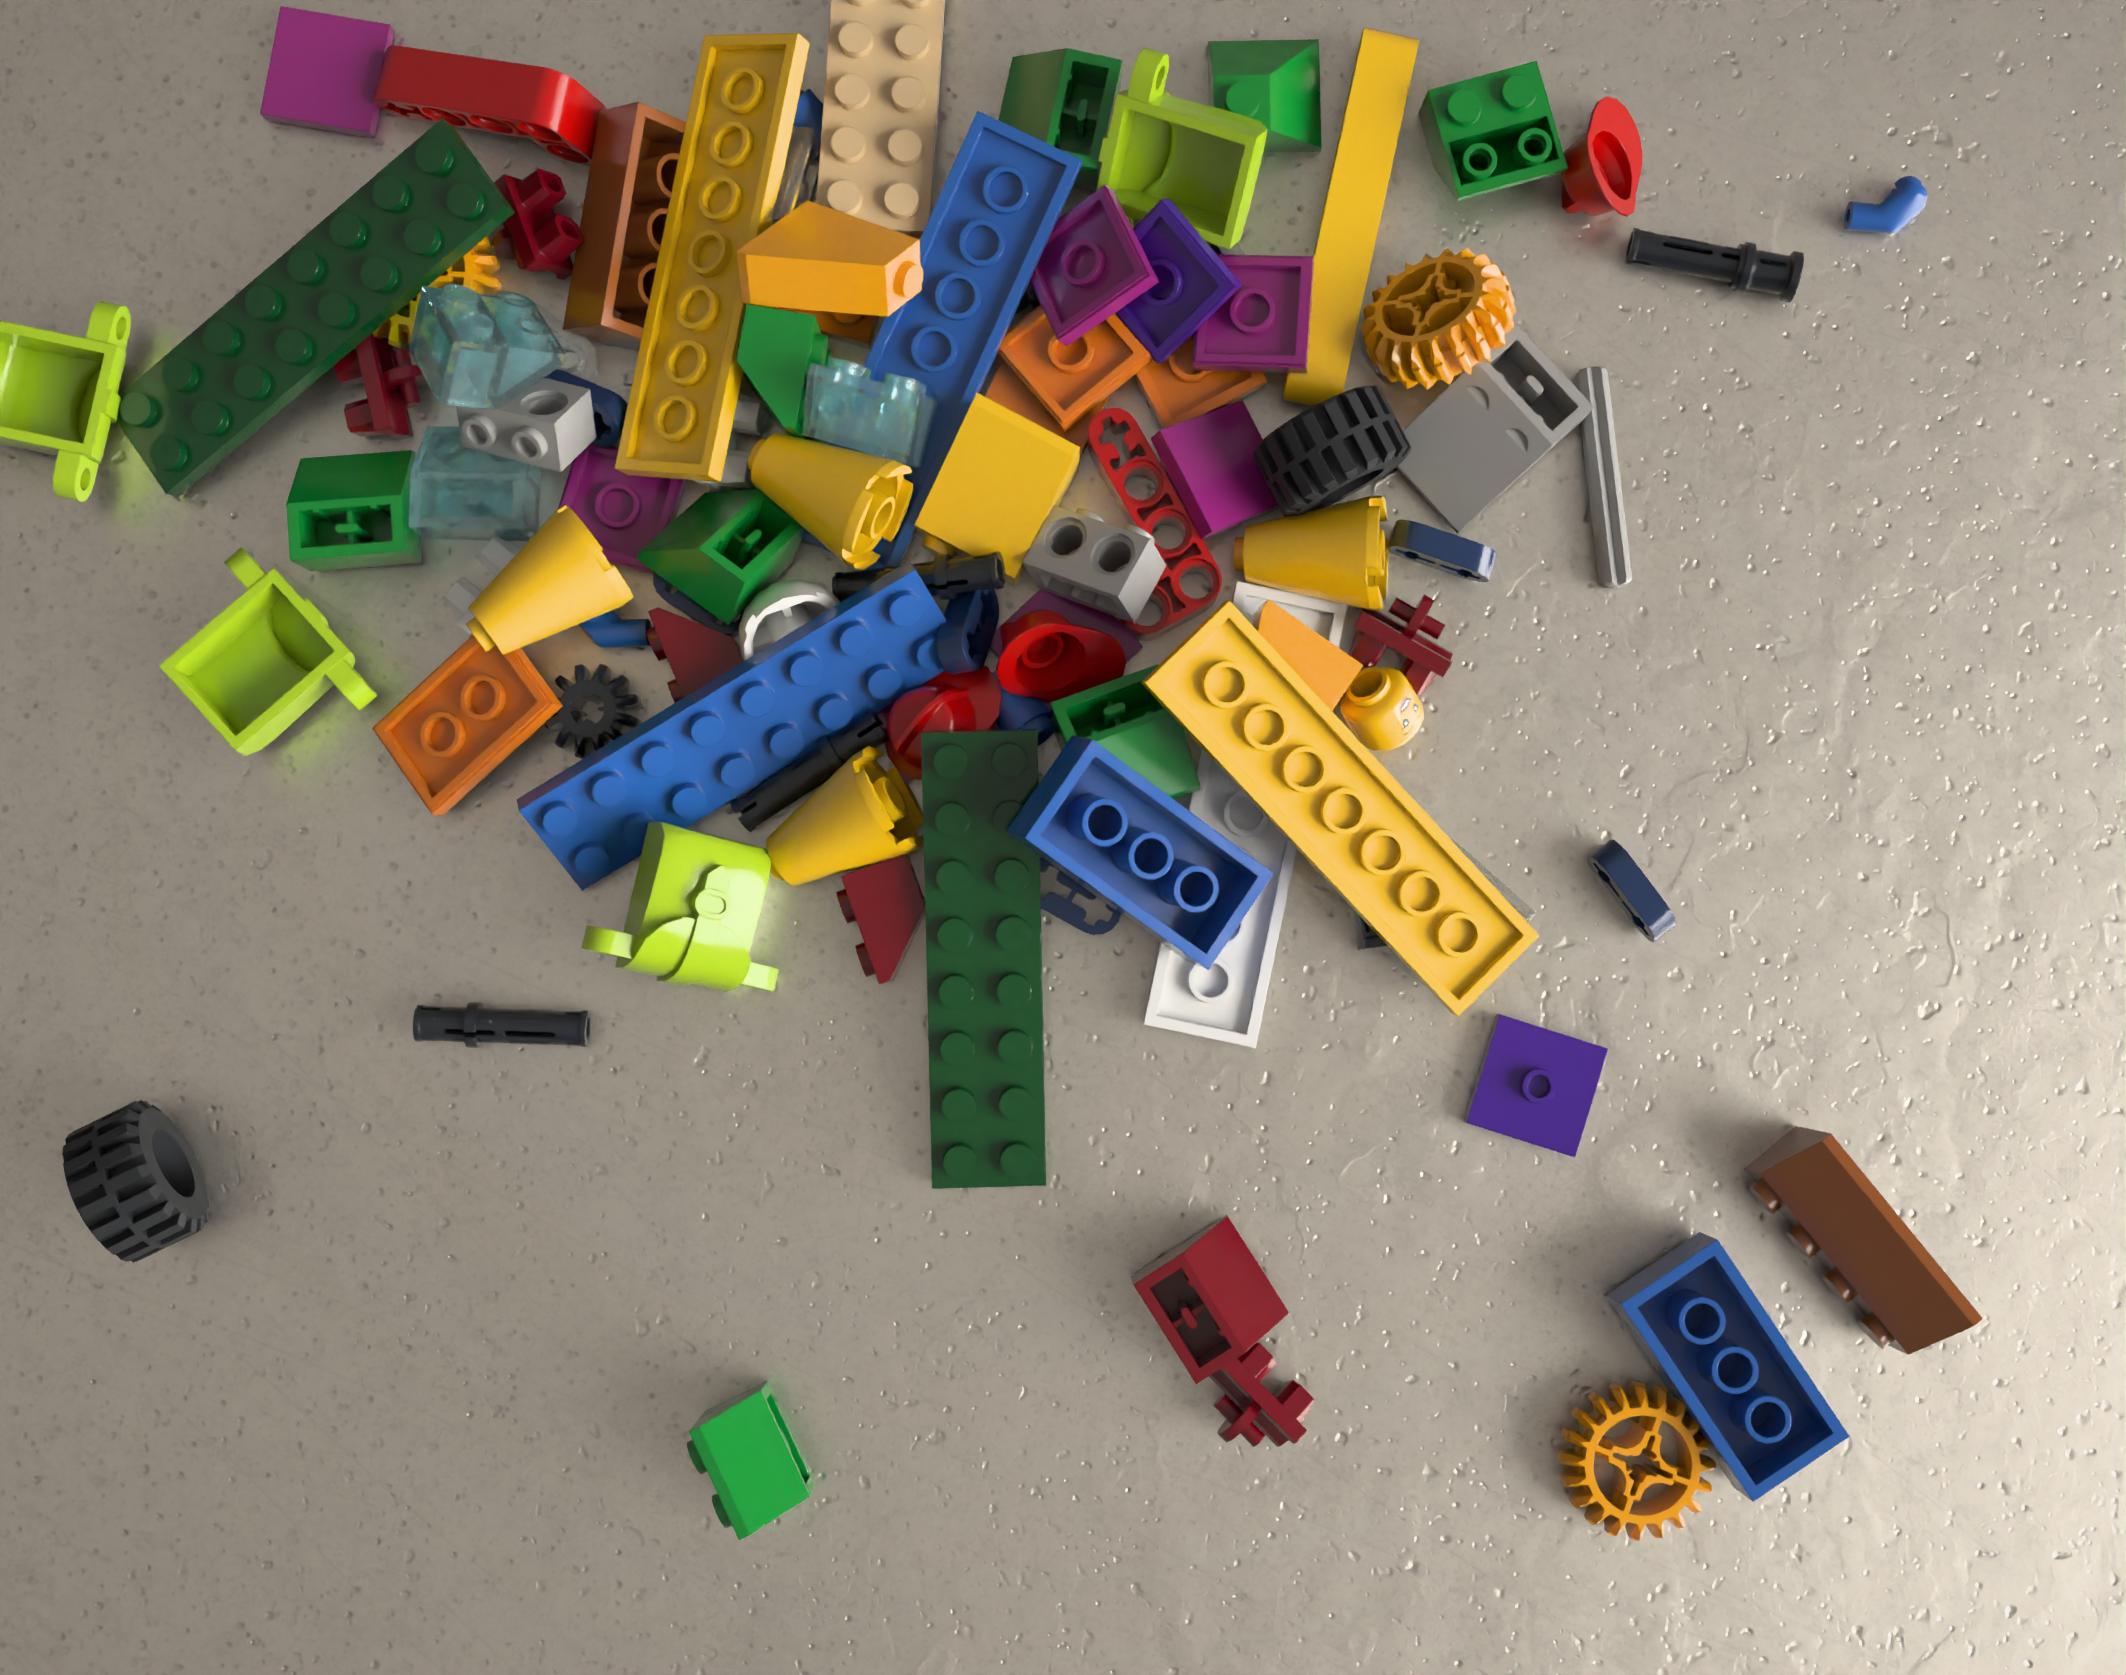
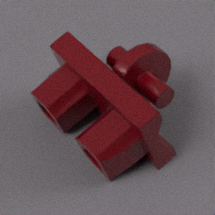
[492,169,584,280]
[334,333,432,441]
[1348,594,1453,696]
[1209,1342,1315,1447]

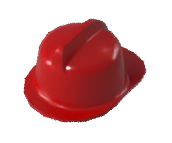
[1561,96,1643,217]
[996,609,1127,701]
[884,665,1002,780]

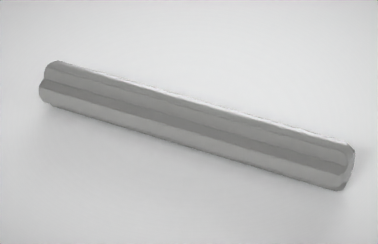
[1575,366,1632,588]

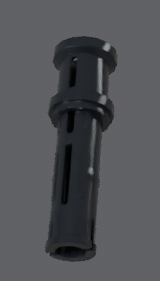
[1625,228,1804,303]

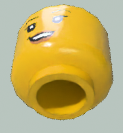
[1340,667,1424,751]

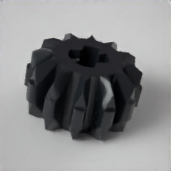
[544,664,641,759]

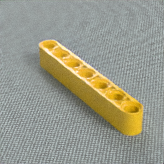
[1282,27,1419,406]

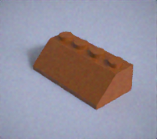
[562,102,686,350]
[1744,1126,1983,1355]

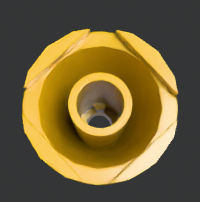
[748,433,913,570]
[1234,495,1388,610]
[466,505,634,655]
[766,746,924,886]

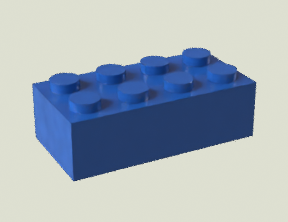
[1006,736,1274,970]
[1606,1232,1850,1502]

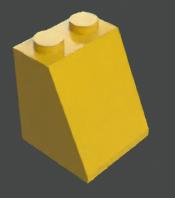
[914,393,1080,587]

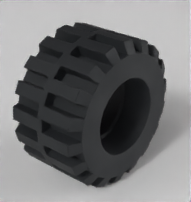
[1253,385,1412,517]
[62,1100,209,1263]

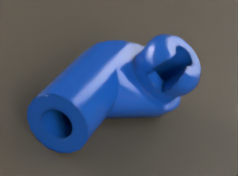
[1844,176,1927,234]
[578,610,652,648]

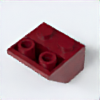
[1131,1215,1289,1384]

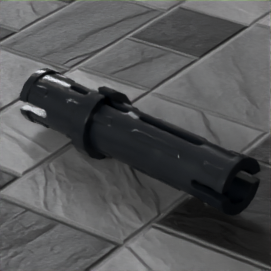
[832,551,1006,602]
[730,709,890,832]
[413,1002,591,1048]

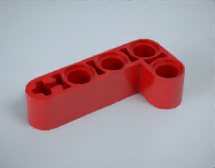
[372,45,606,164]
[1088,408,1222,641]

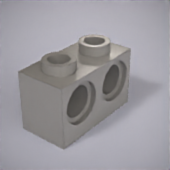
[454,365,596,472]
[1022,505,1167,623]

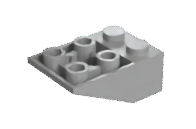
[1396,323,1595,533]

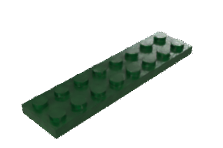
[116,118,515,497]
[921,729,1046,1189]

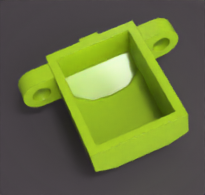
[1096,48,1268,249]
[0,301,131,502]
[159,547,378,756]
[581,822,779,992]

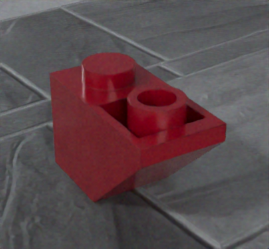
[646,607,744,703]
[836,854,925,984]

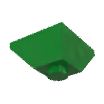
[1208,39,1322,153]

